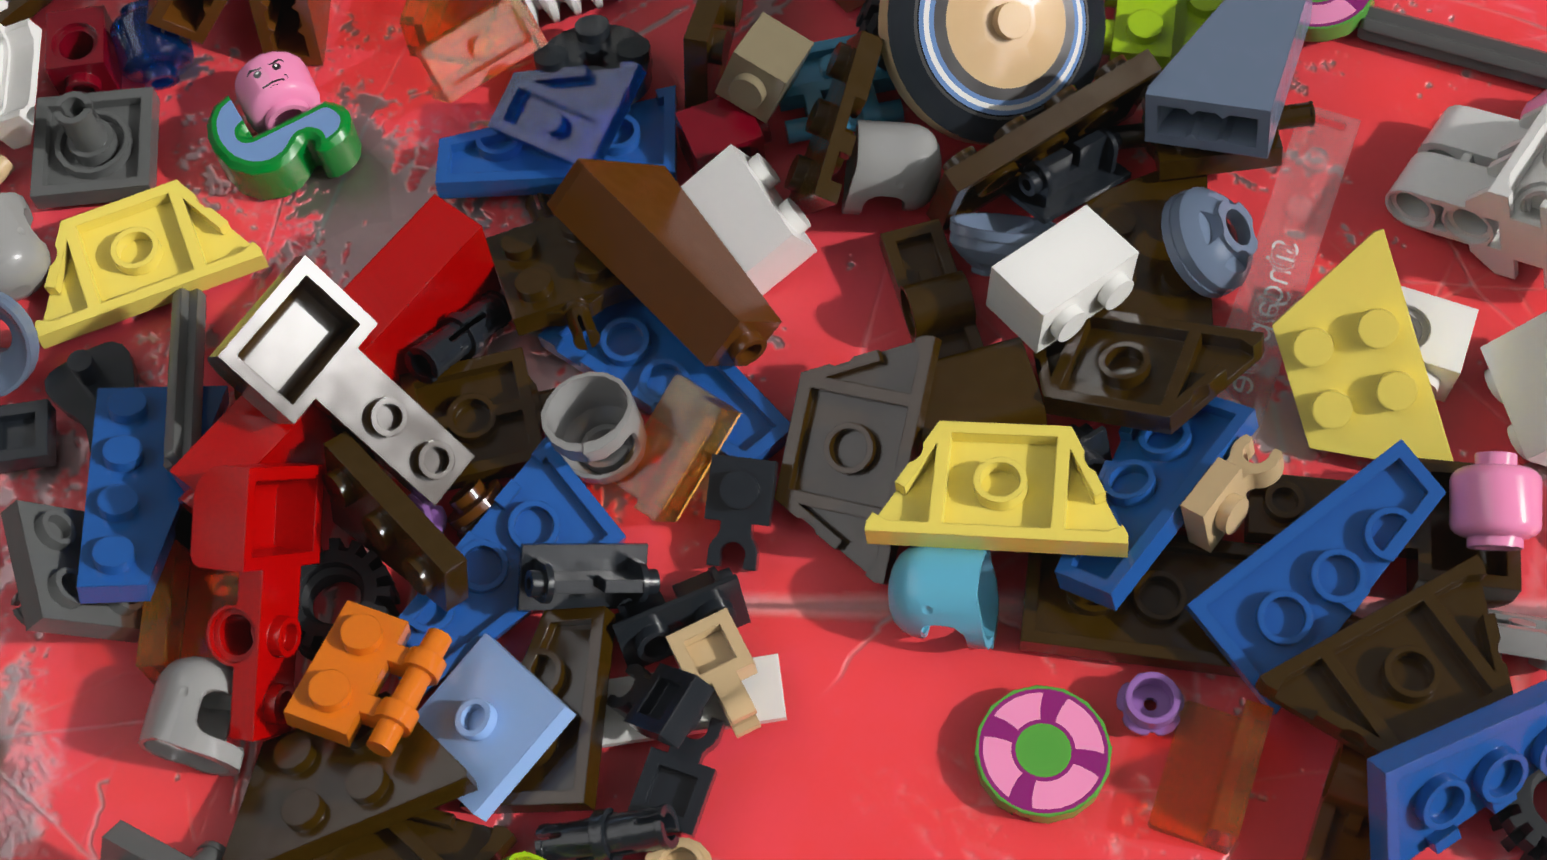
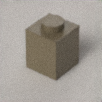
[714,12,814,123]

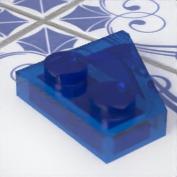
[488,61,647,166]

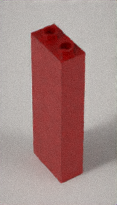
[169,194,502,515]

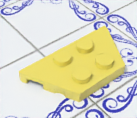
[35,179,269,349]
[1272,228,1454,461]
[865,421,1128,558]

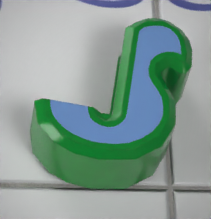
[207,95,362,201]

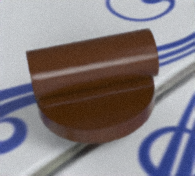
[447,478,504,540]

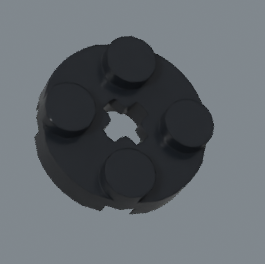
[534,15,653,115]

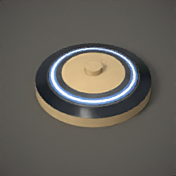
[878,0,1106,145]

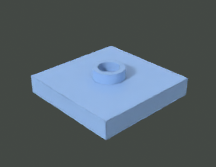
[418,633,576,822]

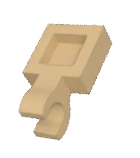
[1180,434,1284,553]
[666,608,762,738]

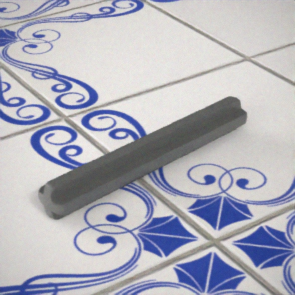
[1357,5,1547,89]
[164,288,206,473]

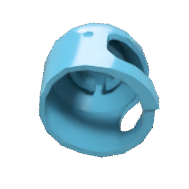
[888,546,999,650]

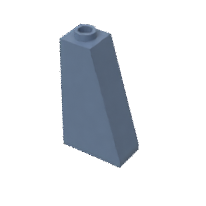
[1145,0,1313,159]

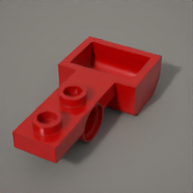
[190,463,326,742]

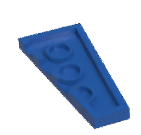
[435,85,677,199]
[538,297,790,460]
[76,386,229,604]
[1054,397,1259,611]
[395,437,626,697]
[1184,439,1446,716]
[1367,680,1547,860]

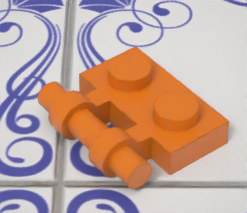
[283,600,452,757]

